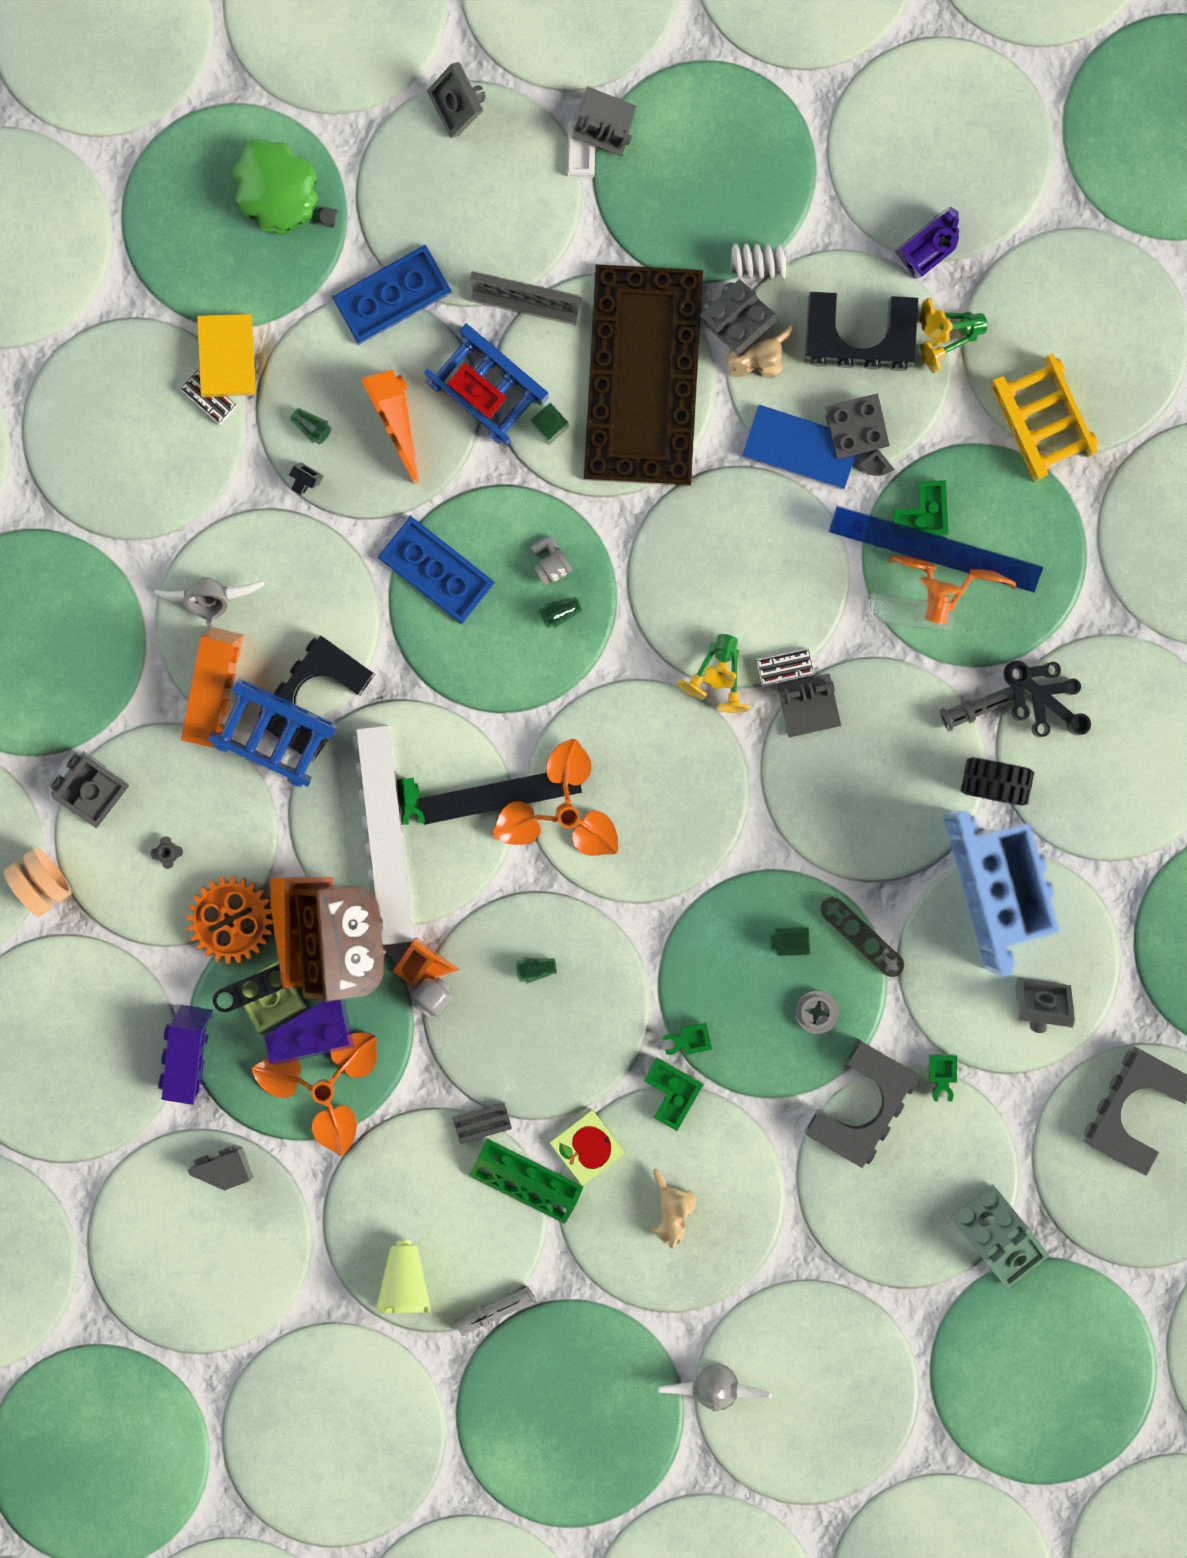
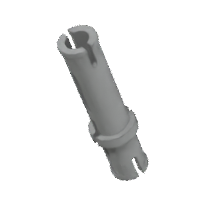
[455,1286,536,1336]

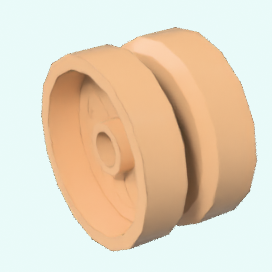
[3,847,72,917]

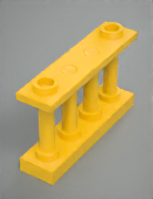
[990,353,1099,482]

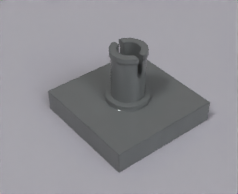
[427,62,485,138]
[1015,978,1075,1033]

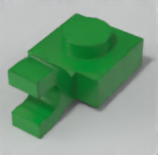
[397,778,425,825]

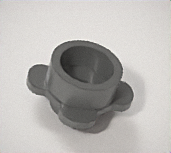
[151,836,183,869]

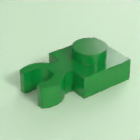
[662,1022,712,1055]
[929,1054,957,1102]

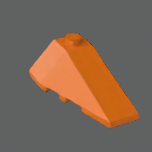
[361,370,419,484]
[270,877,333,988]

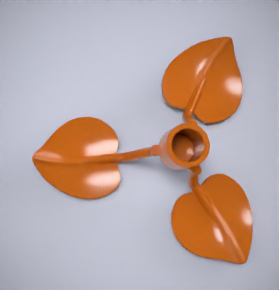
[889,556,1016,624]
[493,739,618,856]
[252,1032,377,1156]

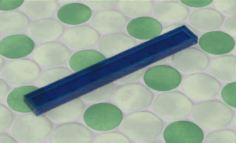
[828,505,1043,593]

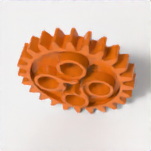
[186,876,273,964]

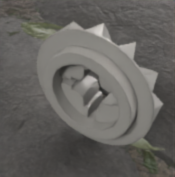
[795,991,839,1034]

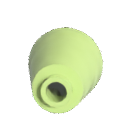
[376,1241,430,1313]

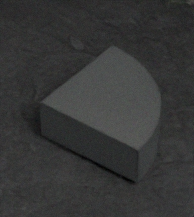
[856,449,894,476]

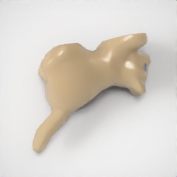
[726,325,794,378]
[650,1169,697,1249]

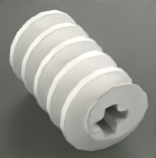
[731,244,786,279]

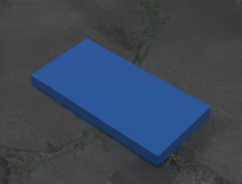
[332,244,452,345]
[742,404,856,490]
[377,515,495,624]

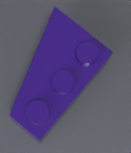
[264,999,354,1065]
[158,1004,213,1105]

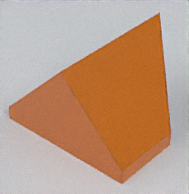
[393,938,460,987]

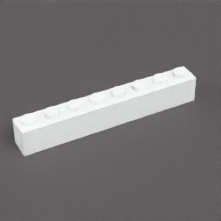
[353,726,416,945]

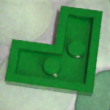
[892,480,949,538]
[643,1057,704,1131]

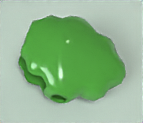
[232,139,318,235]

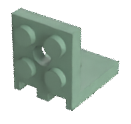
[950,1184,1049,1289]

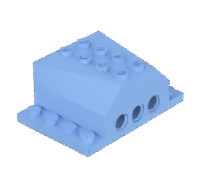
[942,811,1060,977]

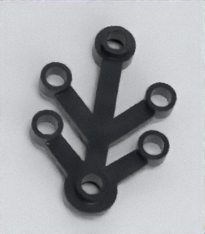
[1003,660,1091,737]

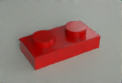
[447,363,507,420]

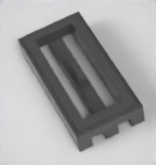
[453,1102,512,1144]

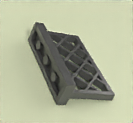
[470,271,582,325]

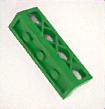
[469,1139,584,1224]

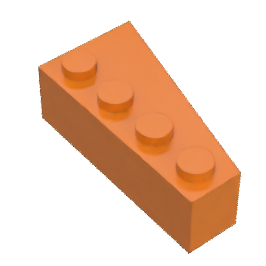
[181,627,244,748]

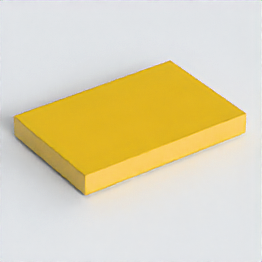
[197,314,256,397]

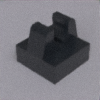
[289,462,324,495]

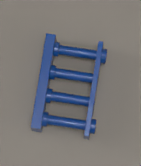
[424,323,549,446]
[209,677,337,787]

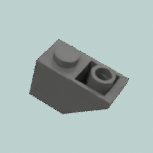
[188,1145,254,1191]

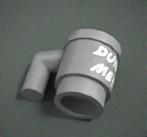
[531,536,573,585]

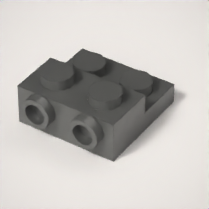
[700,279,778,356]
[50,751,129,828]

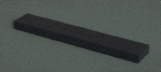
[419,773,582,825]

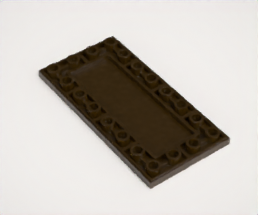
[584,264,703,486]

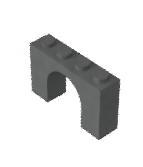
[804,1039,918,1168]
[1084,1047,1187,1176]

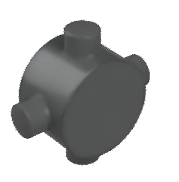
[317,207,339,228]

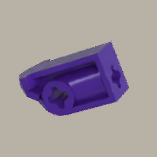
[895,207,959,279]

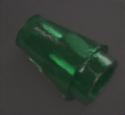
[290,408,332,445]
[540,597,582,628]
[516,957,557,984]

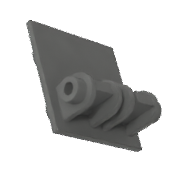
[572,86,636,156]
[825,393,890,459]
[777,673,841,738]

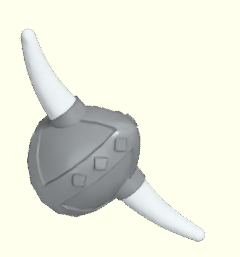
[154,577,264,626]
[657,1363,772,1412]

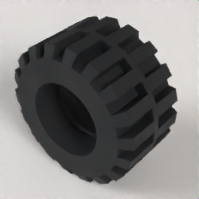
[961,757,1034,806]

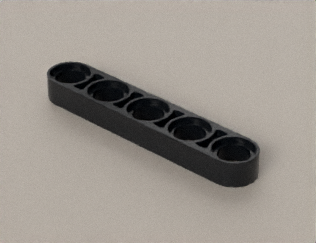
[213,964,285,1013]

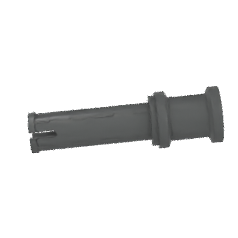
[940,686,1014,732]

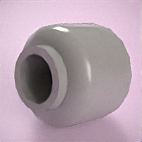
[412,977,452,1018]

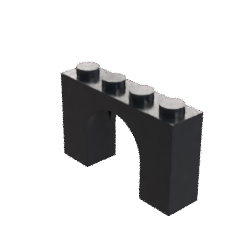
[804,292,918,371]
[258,635,376,762]

